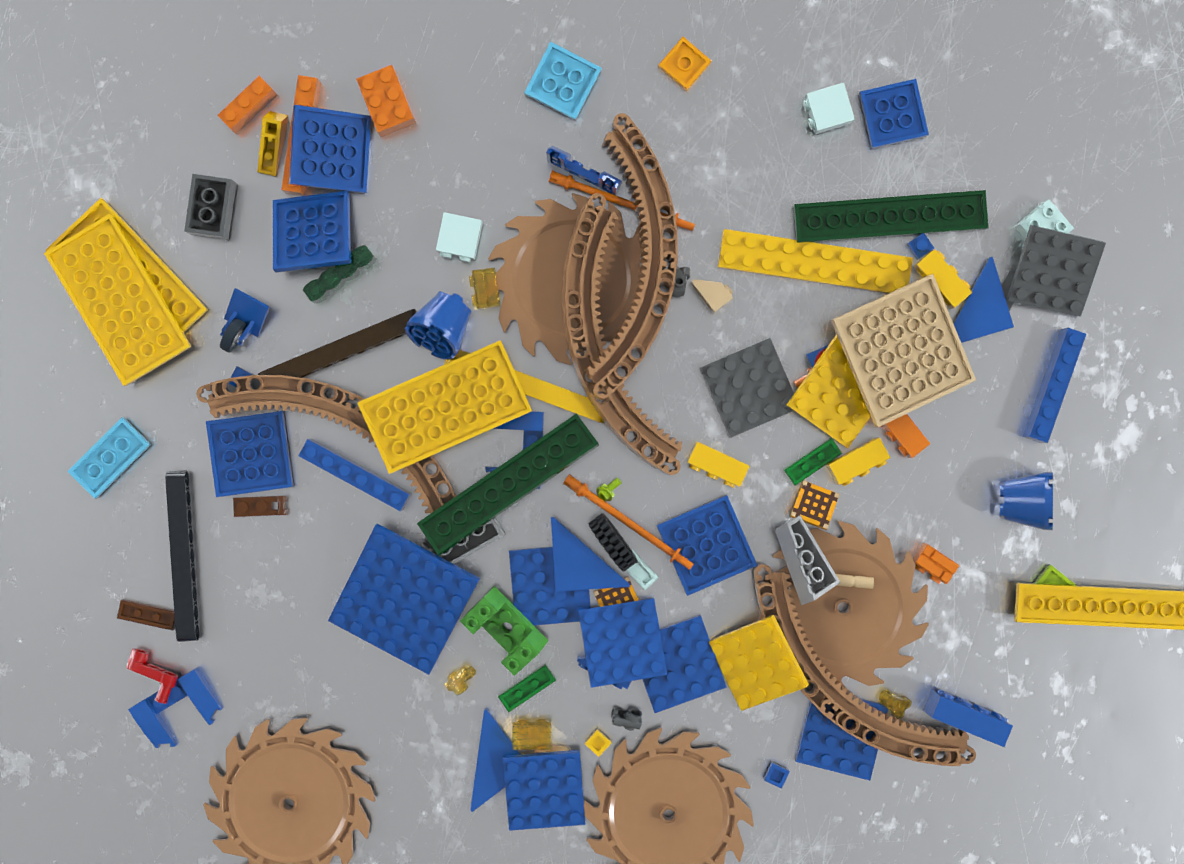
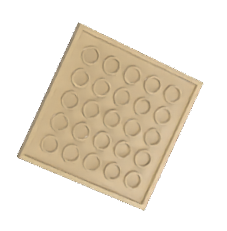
[831,274,976,427]

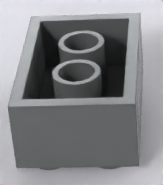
[184,174,236,240]

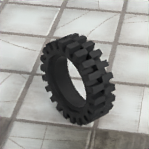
[588,513,638,572]

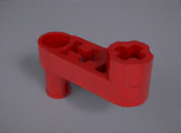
[126,648,178,704]

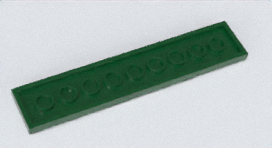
[794,190,989,243]
[417,413,599,556]

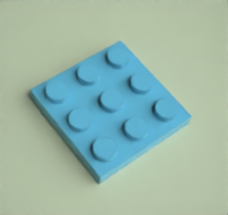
[524,41,602,121]

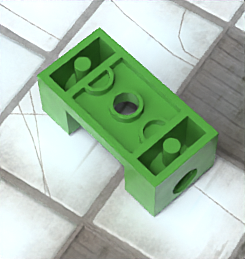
[460,586,549,676]

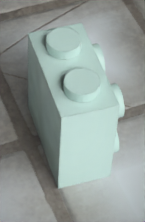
[803,83,855,134]
[1015,199,1074,240]
[436,212,483,262]

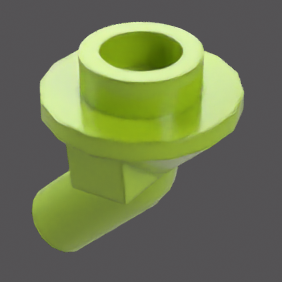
[596,477,622,501]

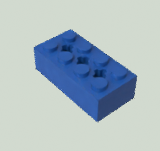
[923,689,1013,747]

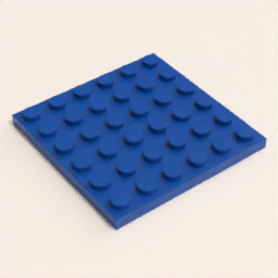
[328,523,480,675]

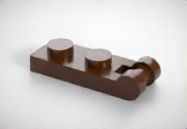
[233,496,288,517]

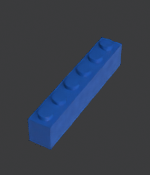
[1023,328,1086,443]
[298,439,412,511]

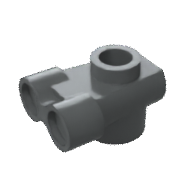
[672,267,690,297]
[611,707,642,731]

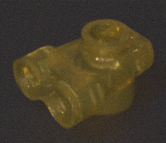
[445,665,477,695]
[879,690,912,719]

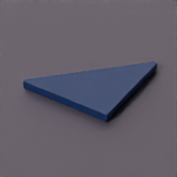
[953,257,1014,343]
[551,517,630,592]
[470,708,521,812]

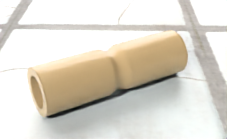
[836,574,874,589]

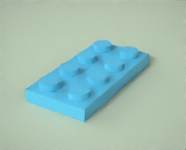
[67,417,151,499]

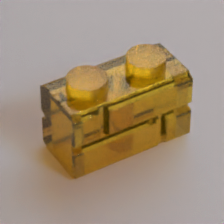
[469,268,501,310]
[512,719,552,750]

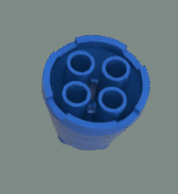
[405,291,471,360]
[1000,472,1053,530]

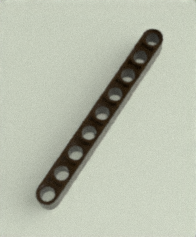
[258,309,417,378]

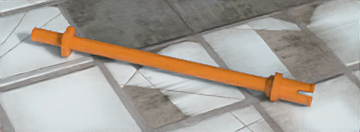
[548,170,695,231]
[563,474,694,570]

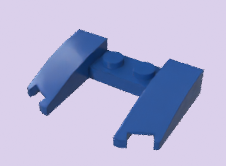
[546,146,622,195]
[485,411,544,489]
[128,667,223,748]

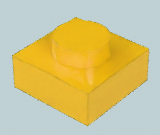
[585,729,612,757]

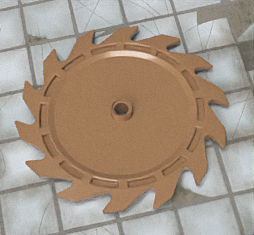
[487,193,643,365]
[759,521,929,686]
[203,718,376,864]
[584,727,754,864]

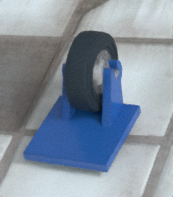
[220,288,269,353]

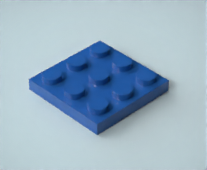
[859,79,929,149]

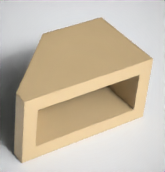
[690,279,733,314]

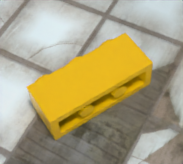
[913,249,972,309]
[826,437,891,486]
[687,441,750,488]

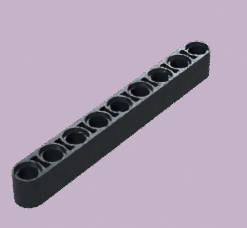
[165,470,200,642]

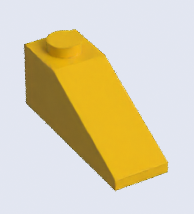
[257,111,288,176]

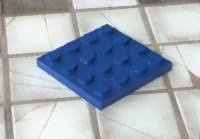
[289,105,371,193]
[273,191,351,273]
[206,411,294,497]
[657,495,758,596]
[509,547,591,626]
[578,598,667,688]
[643,615,727,713]
[795,698,889,781]
[503,750,585,831]

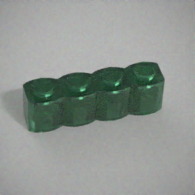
[303,245,377,303]

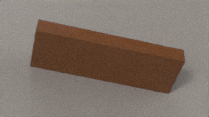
[117,599,175,631]

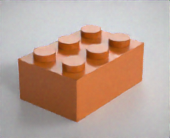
[356,65,416,137]

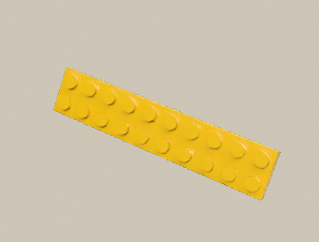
[718,229,913,293]
[1014,583,1184,630]

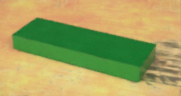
[784,438,843,486]
[498,664,556,713]

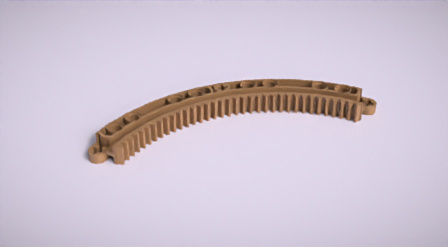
[585,113,678,400]
[562,193,682,475]
[196,375,456,513]
[754,564,976,766]

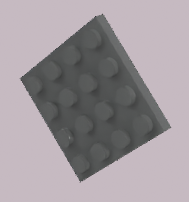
[1006,224,1106,317]
[700,338,794,438]

